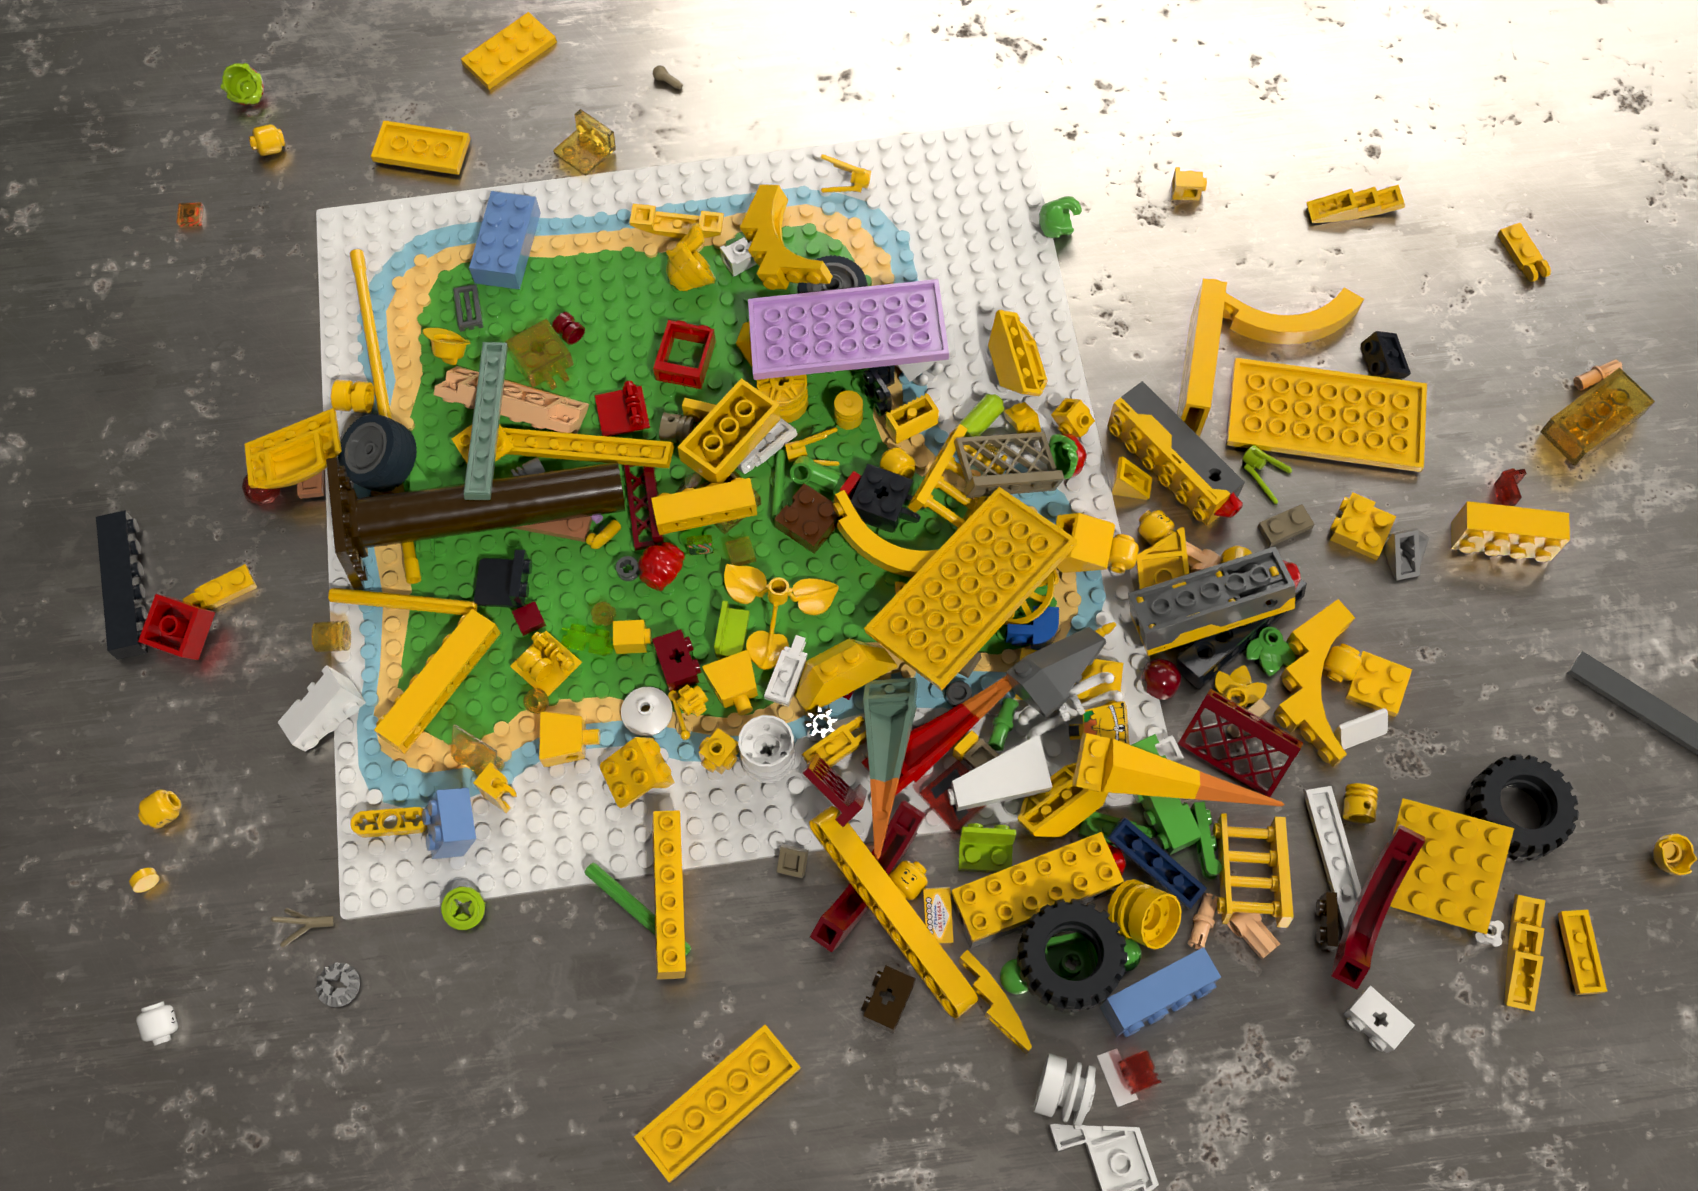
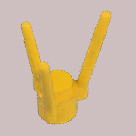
[821,154,871,193]
[785,427,839,466]

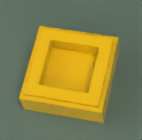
[953,730,979,762]

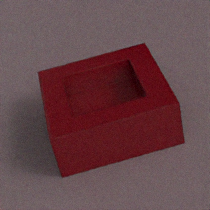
[512,601,546,636]

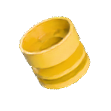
[757,374,808,423]
[1108,879,1182,949]

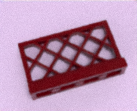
[1178,689,1303,797]
[803,753,867,827]

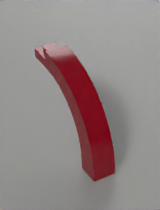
[810,800,926,952]
[1331,824,1425,990]

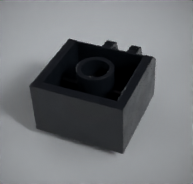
[851,464,925,533]

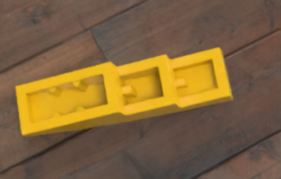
[1306,184,1405,223]
[1505,894,1546,1011]
[959,950,1032,1054]

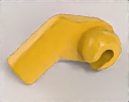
[586,520,621,549]

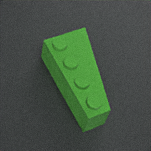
[1131,734,1202,855]

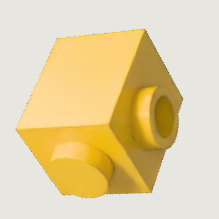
[613,620,651,654]

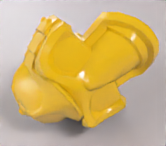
[666,223,716,291]

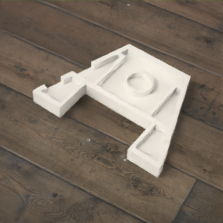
[1049,1124,1159,1191]

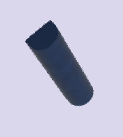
[1106,817,1207,909]

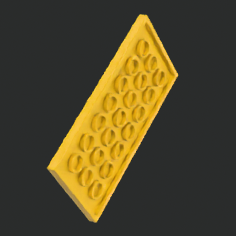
[1226,358,1427,472]
[864,487,1077,691]

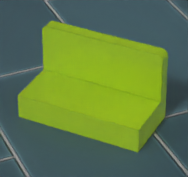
[714,601,750,659]

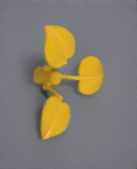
[724,564,839,670]

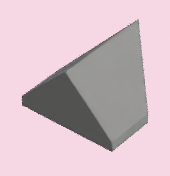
[1383,528,1429,580]

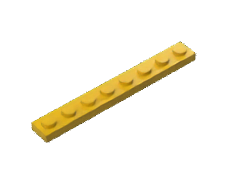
[503,428,674,468]

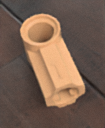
[1186,542,1222,573]
[1227,912,1280,960]

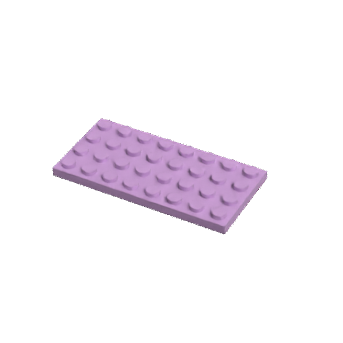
[748,279,949,380]

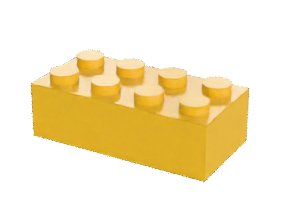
[678,378,781,484]
[1451,501,1570,562]

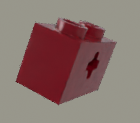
[652,629,702,691]

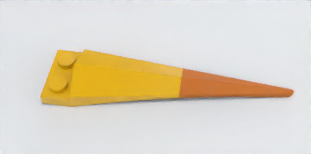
[1072,733,1285,806]

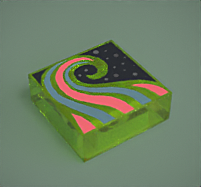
[687,535,714,556]

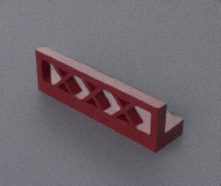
[624,465,664,551]

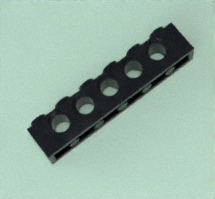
[1176,579,1307,689]

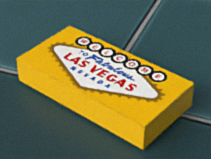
[923,887,953,943]

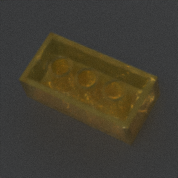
[1540,367,1655,466]

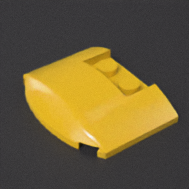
[244,408,342,489]

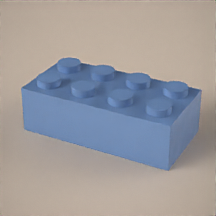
[469,191,541,289]
[1100,947,1221,1038]

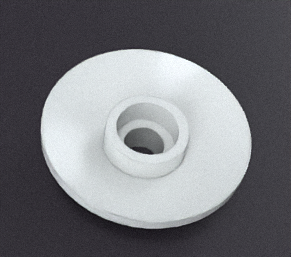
[621,687,673,737]

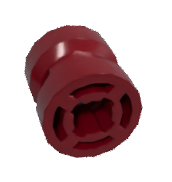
[552,312,585,345]

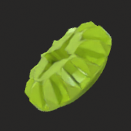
[441,886,485,930]

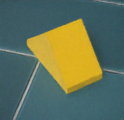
[1112,456,1152,500]

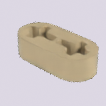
[1226,698,1271,738]

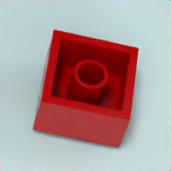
[138,594,216,660]

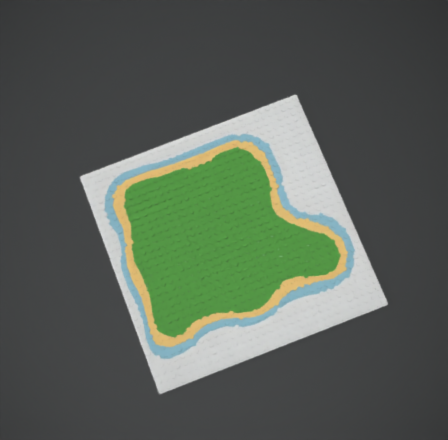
[316,120,1168,920]

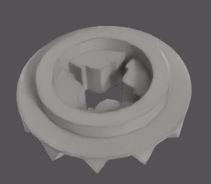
[315,962,360,1007]

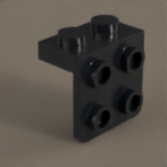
[862,365,895,420]
[474,550,532,608]

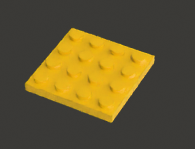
[1390,798,1514,934]

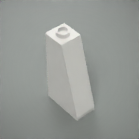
[947,735,1052,811]

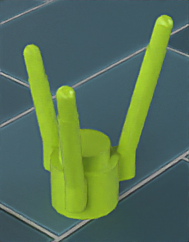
[1242,445,1292,504]

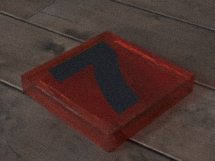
[919,760,987,834]

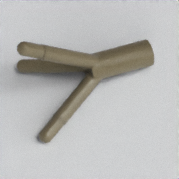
[271,908,334,947]

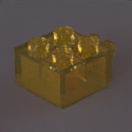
[505,319,574,390]

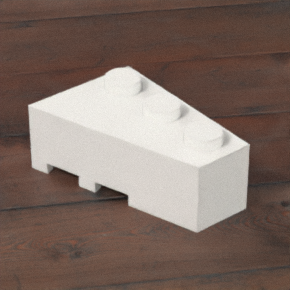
[278,665,366,752]

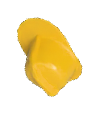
[423,328,471,365]

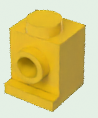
[1172,167,1207,201]

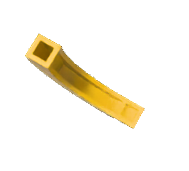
[1223,287,1364,345]
[832,490,939,577]

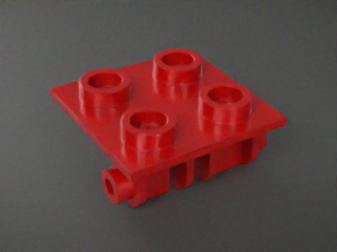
[595,381,650,437]

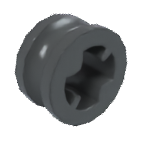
[616,556,640,581]

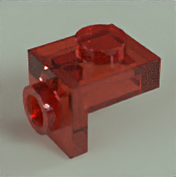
[1494,468,1527,506]

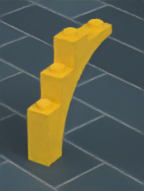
[739,185,833,290]
[1274,599,1355,767]

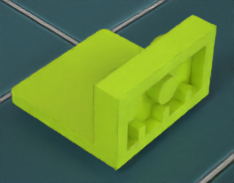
[958,823,1016,873]

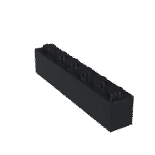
[96,510,148,660]

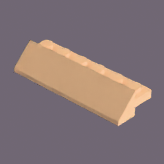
[434,366,589,434]

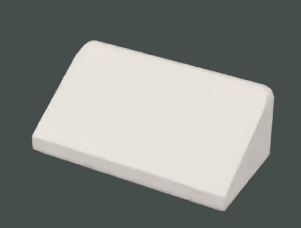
[1333,708,1388,749]

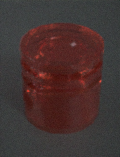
[1117,1050,1162,1095]

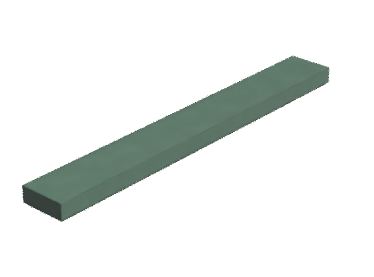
[464,342,508,500]

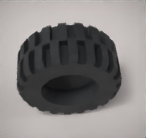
[1464,754,1579,862]
[1017,899,1127,1013]

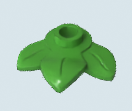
[1246,627,1296,676]

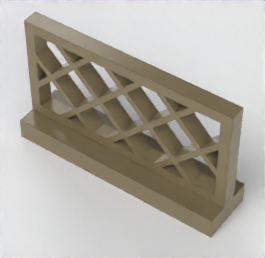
[954,432,1064,498]

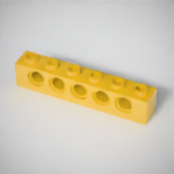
[652,810,686,980]

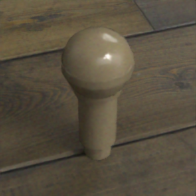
[652,65,683,90]

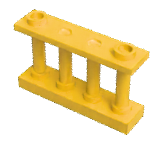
[907,424,1008,532]
[1213,813,1294,928]

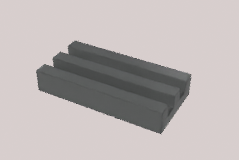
[453,284,484,332]

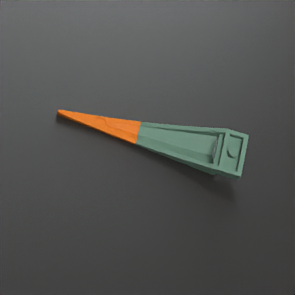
[863,678,918,860]

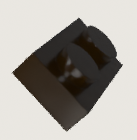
[1316,892,1339,952]

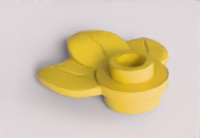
[1215,665,1267,708]

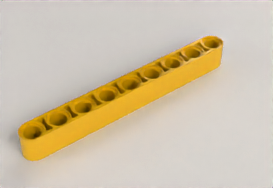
[809,806,978,1019]

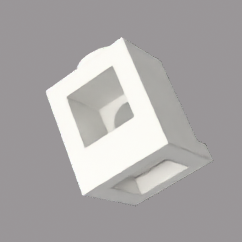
[720,237,757,277]

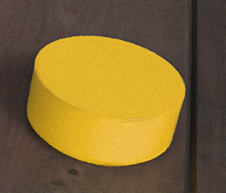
[129,867,159,893]

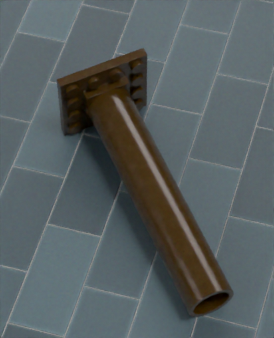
[326,457,625,590]

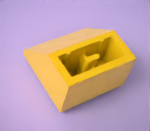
[1055,513,1115,573]

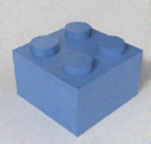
[422,788,476,859]

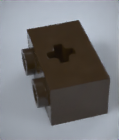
[861,965,916,1034]

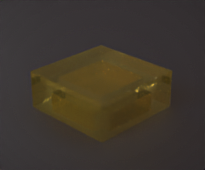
[725,536,756,566]

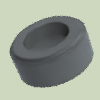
[946,681,972,707]

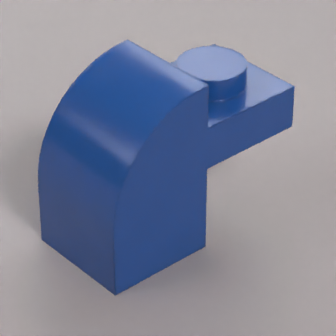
[1006,606,1059,650]

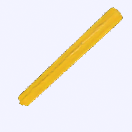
[328,588,477,615]

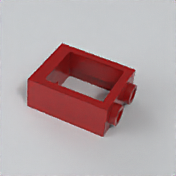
[653,320,716,390]

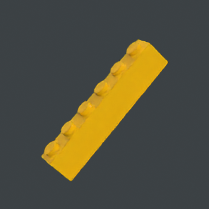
[374,609,501,754]

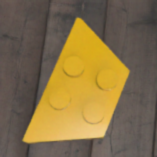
[1136,527,1189,590]

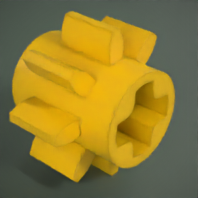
[676,684,709,717]

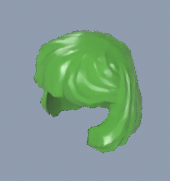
[1039,196,1082,238]

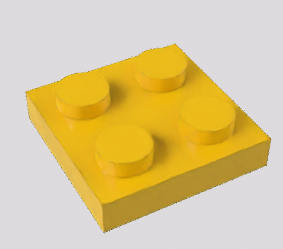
[1346,651,1412,717]

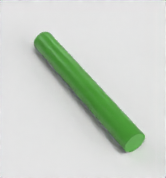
[771,449,786,519]

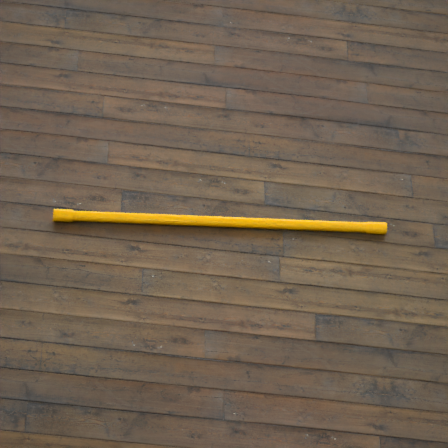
[350,249,422,584]

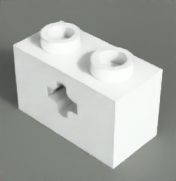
[1343,985,1415,1053]

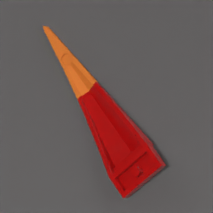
[861,675,1012,796]

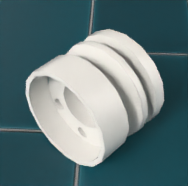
[738,715,795,783]
[1033,1053,1096,1126]

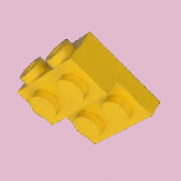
[1330,492,1396,560]

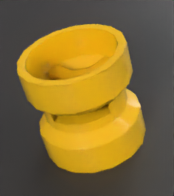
[517,647,554,682]

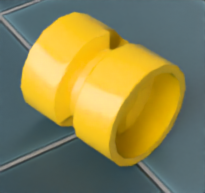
[331,379,375,413]

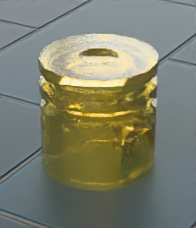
[312,621,351,652]

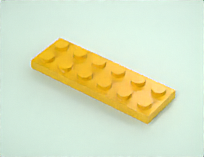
[634,1024,801,1183]

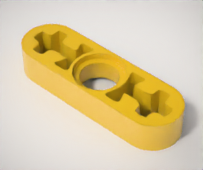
[350,807,428,838]

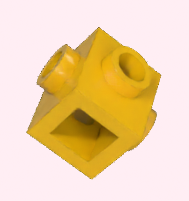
[1051,398,1095,438]
[699,728,739,775]

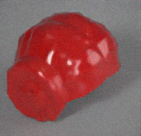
[638,542,685,591]

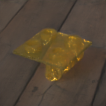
[451,724,505,776]

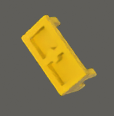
[473,762,517,814]

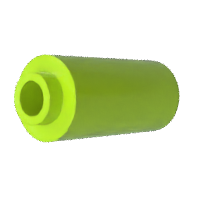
[956,394,1004,437]

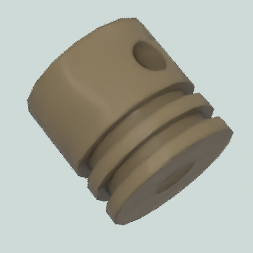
[659,412,694,444]

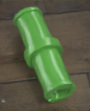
[987,698,1019,751]

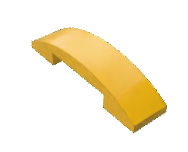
[629,203,724,238]

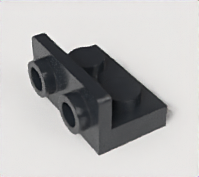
[1360,331,1411,379]

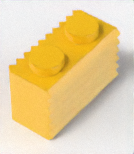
[886,393,939,444]

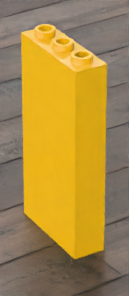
[1177,278,1227,437]

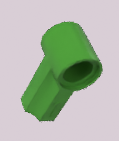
[790,456,841,494]

